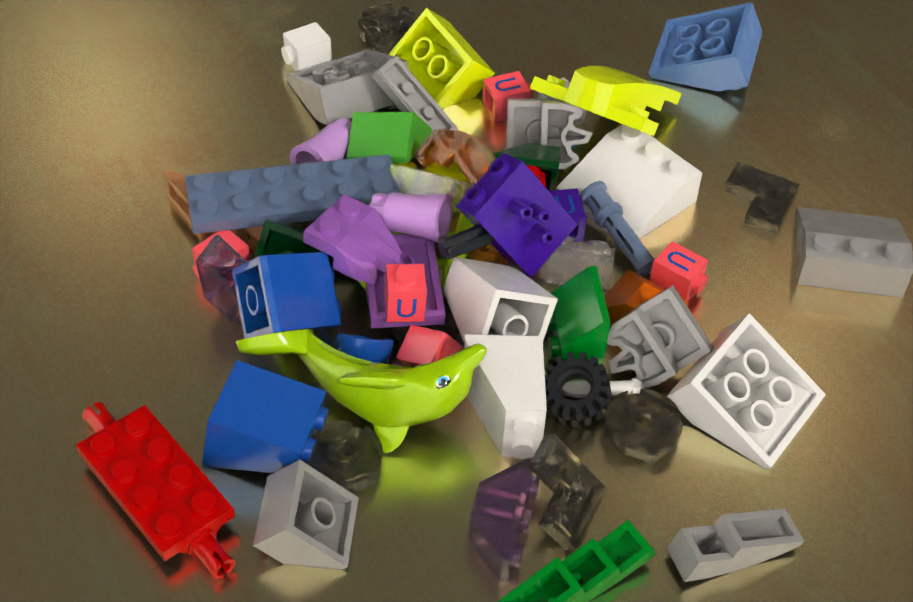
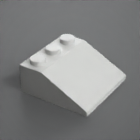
[556,124,702,239]
[667,313,826,470]

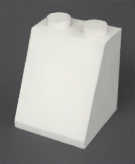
[443,257,558,343]
[464,335,547,459]

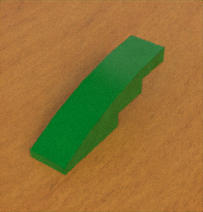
[498,520,655,602]

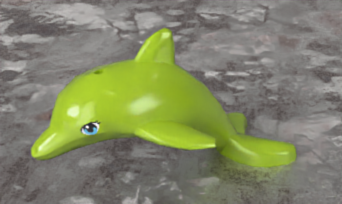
[235,329,487,454]

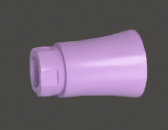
[290,118,352,165]
[369,192,452,243]

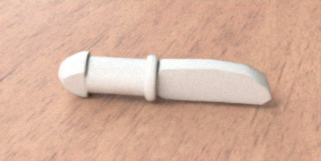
[561,378,644,398]

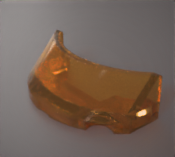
[414,129,501,255]

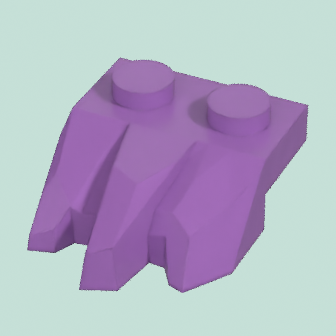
[303,194,403,285]

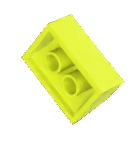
[388,8,495,109]

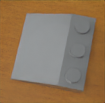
[285,48,408,125]
[796,207,913,298]

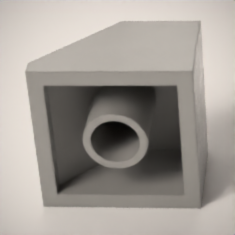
[253,460,359,570]

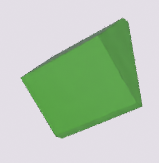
[346,112,433,163]

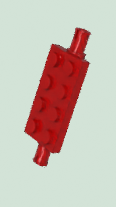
[76,402,235,580]

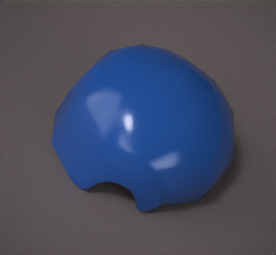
[335,333,393,364]

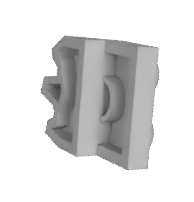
[506,98,592,169]
[607,285,714,388]

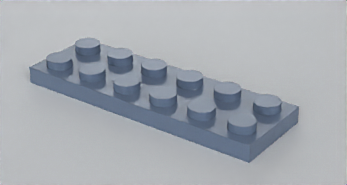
[185,155,401,234]

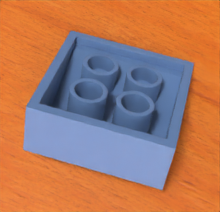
[648,2,763,92]

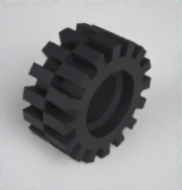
[545,352,612,427]

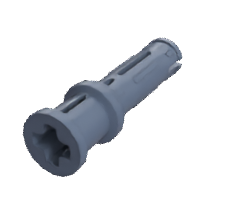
[580,181,655,275]

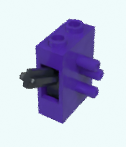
[439,153,577,278]

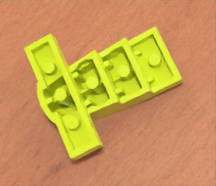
[530,66,682,136]

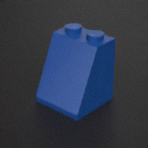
[232,252,342,339]
[202,360,329,473]

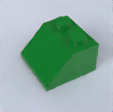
[547,266,611,365]

